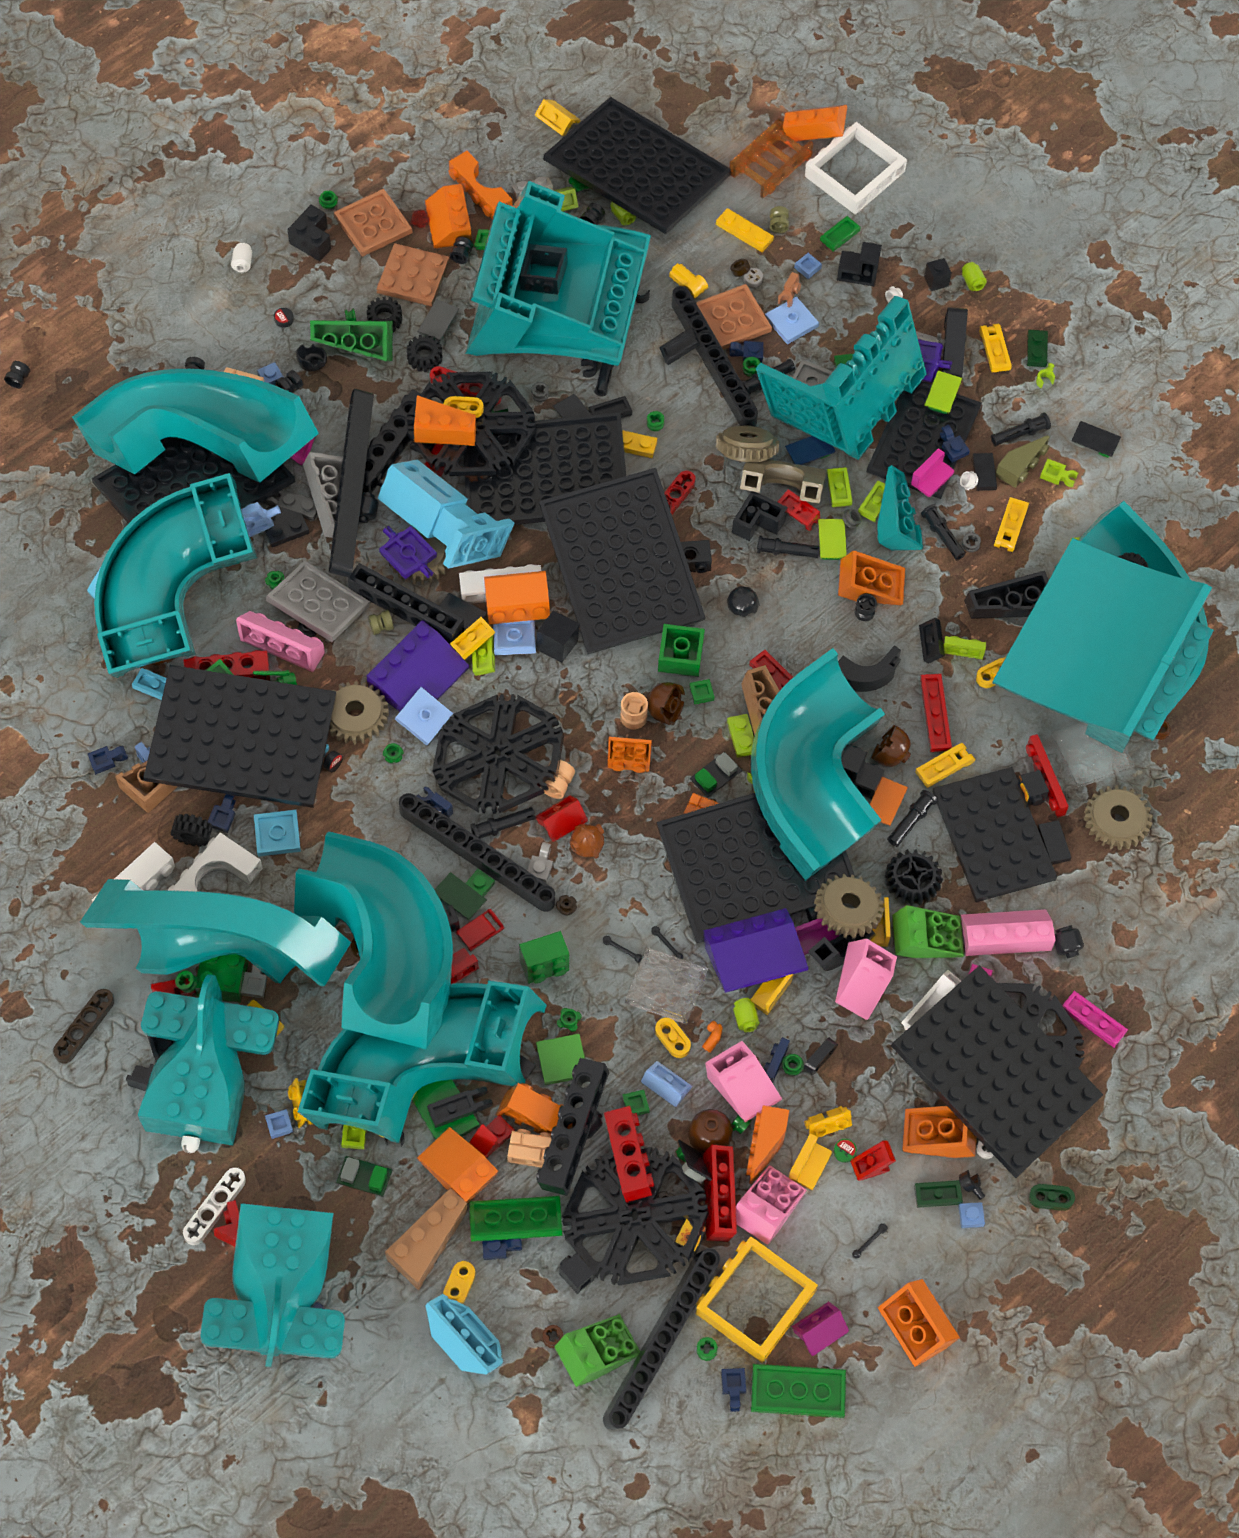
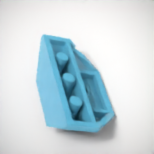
[426,1294,503,1374]

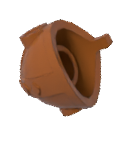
[569,824,604,859]

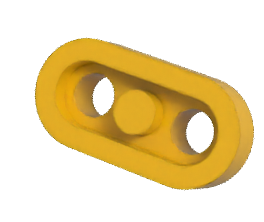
[443,396,484,418]
[976,658,1005,688]
[655,1018,691,1058]
[443,1261,475,1304]

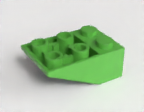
[892,905,964,958]
[554,1314,640,1387]

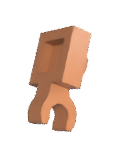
[778,272,801,308]

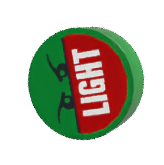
[834,1139,857,1163]

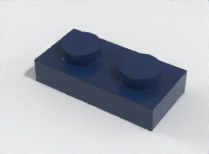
[763,1037,790,1083]

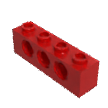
[183,650,271,681]
[604,1106,654,1202]
[703,1145,737,1242]

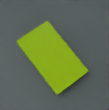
[925,371,962,414]
[818,519,847,560]

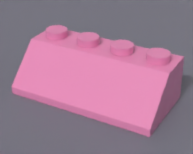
[236,611,325,672]
[960,909,1055,956]

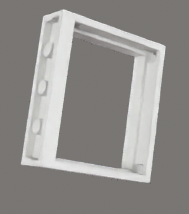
[805,122,907,215]

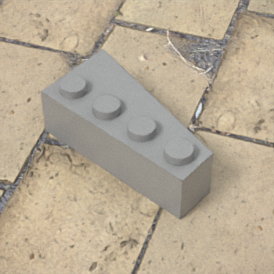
[303,452,343,538]

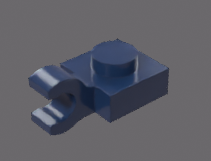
[729,341,763,363]
[940,425,970,462]
[87,746,128,775]
[417,787,453,818]
[208,794,236,833]
[482,1238,522,1260]
[721,1368,746,1412]

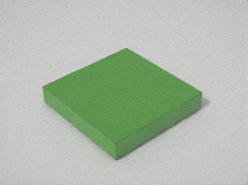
[536,1034,585,1085]

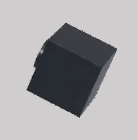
[536,610,580,663]

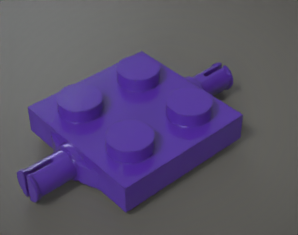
[918,340,952,383]
[379,526,437,579]

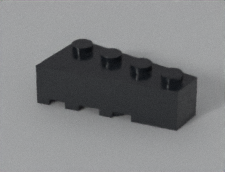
[964,570,1049,619]

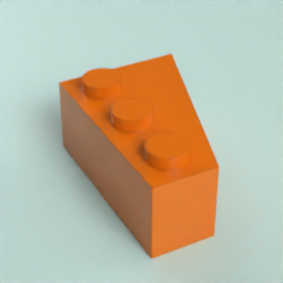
[414,395,476,446]
[495,1083,572,1134]

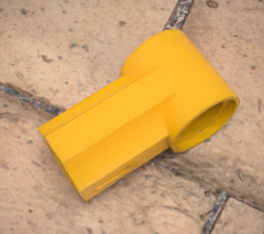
[669,263,708,299]

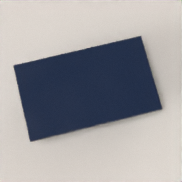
[785,436,836,465]

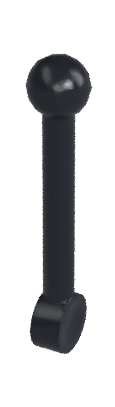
[651,926,683,961]
[603,936,643,962]
[852,1223,888,1259]

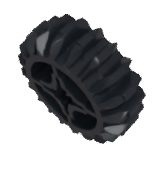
[884,849,943,906]

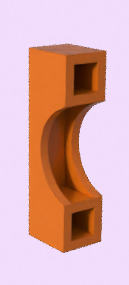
[448,150,513,220]

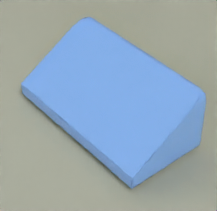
[641,1061,692,1107]

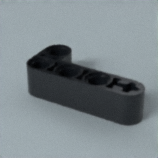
[942,307,968,382]

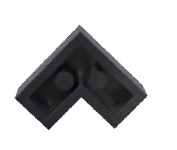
[287,204,331,262]
[837,242,882,287]
[732,491,788,541]
[841,744,885,799]

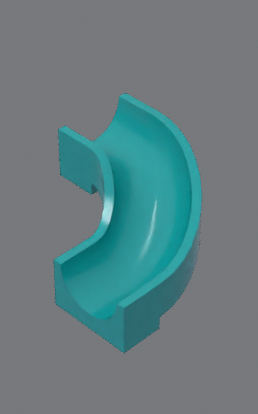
[72,369,319,483]
[94,473,257,678]
[751,648,885,881]
[294,831,453,1049]
[80,879,351,986]
[298,980,547,1143]

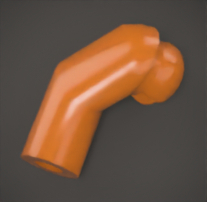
[702,1021,723,1053]

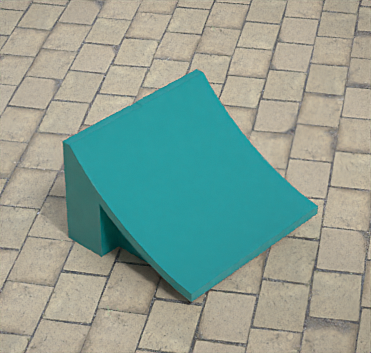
[465,181,651,366]
[992,538,1214,753]

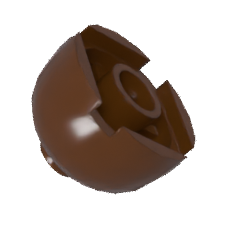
[646,682,685,725]
[871,725,911,767]
[688,1109,733,1153]

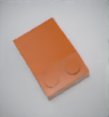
[838,550,905,605]
[902,1106,976,1158]
[417,1127,498,1204]

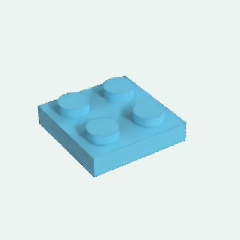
[254,810,301,857]

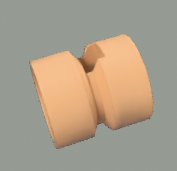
[620,692,648,730]
[540,760,575,799]

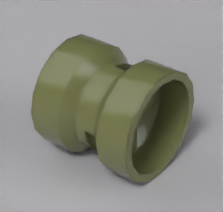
[770,206,789,233]
[368,610,394,635]

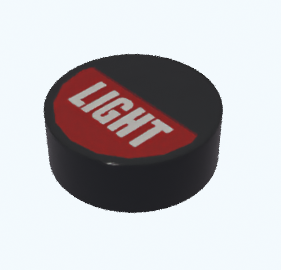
[274,308,294,328]
[323,751,343,773]

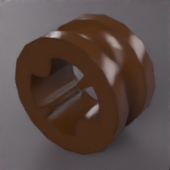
[543,1325,563,1348]

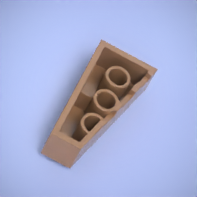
[741,665,780,735]
[115,761,178,813]
[385,1188,468,1290]

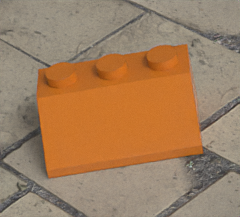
[783,105,847,142]
[425,184,472,249]
[484,571,550,625]
[877,1279,960,1367]

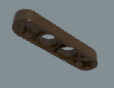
[53,989,114,1063]

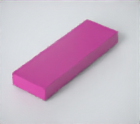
[1062,991,1128,1048]

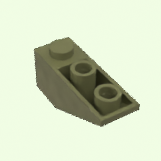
[996,435,1050,488]

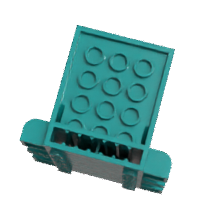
[756,296,927,460]

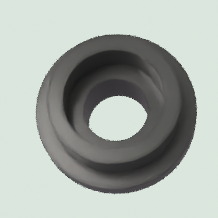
[842,509,861,529]

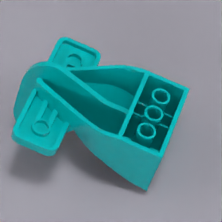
[138,974,279,1146]
[200,1204,345,1367]

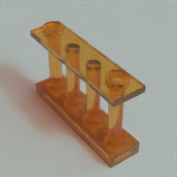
[729,118,813,198]

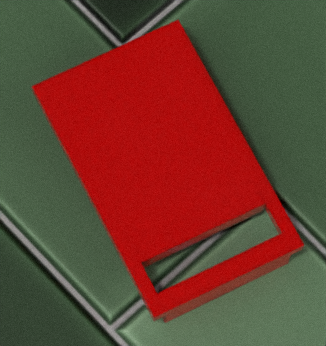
[455,909,505,952]

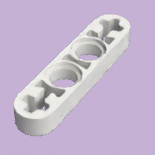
[183,1168,246,1245]

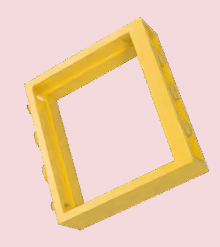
[695,1237,818,1364]

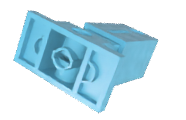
[378,460,515,569]

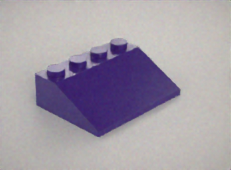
[366,620,470,712]
[703,908,808,993]

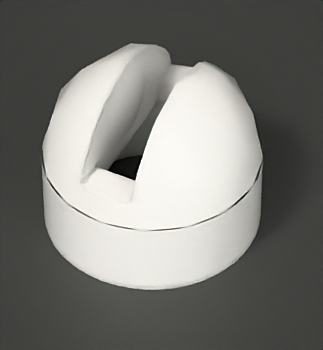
[181,1136,200,1153]

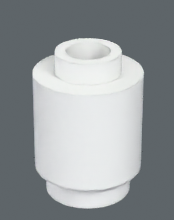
[231,243,252,272]

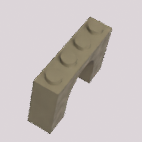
[740,459,827,504]

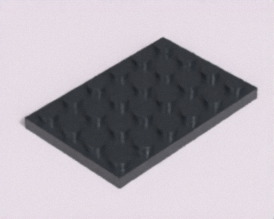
[866,381,982,499]
[932,767,1057,902]

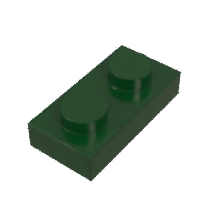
[1027,329,1048,367]
[914,1180,963,1208]

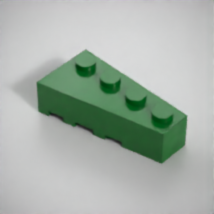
[310,320,393,361]

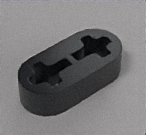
[803,1037,838,1075]

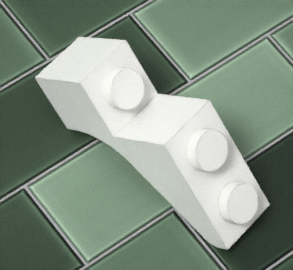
[901,970,961,1030]

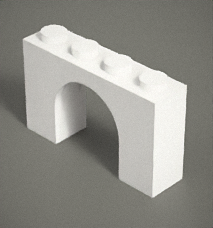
[167,833,263,892]

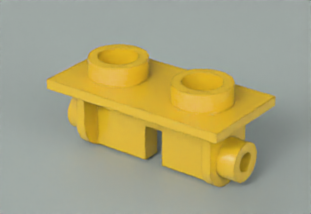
[288,1078,313,1128]
[804,1106,852,1137]

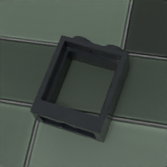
[519,244,568,295]

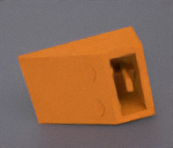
[608,736,652,773]
[746,1105,789,1184]

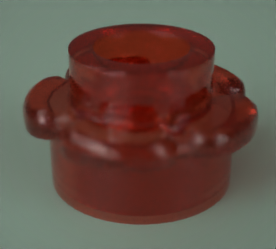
[411,210,430,228]

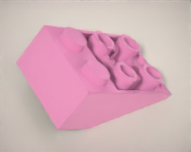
[835,939,897,1020]
[705,1041,782,1122]
[736,1165,807,1245]

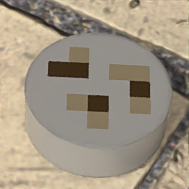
[744,268,763,288]

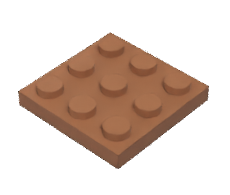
[334,189,412,257]
[377,243,450,307]
[696,284,772,350]

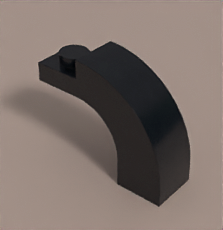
[838,645,901,692]
[808,930,876,971]

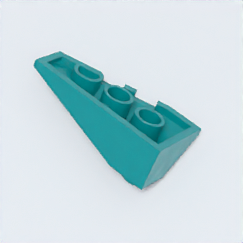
[877,465,923,551]

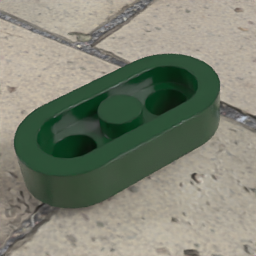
[1029,1184,1075,1211]

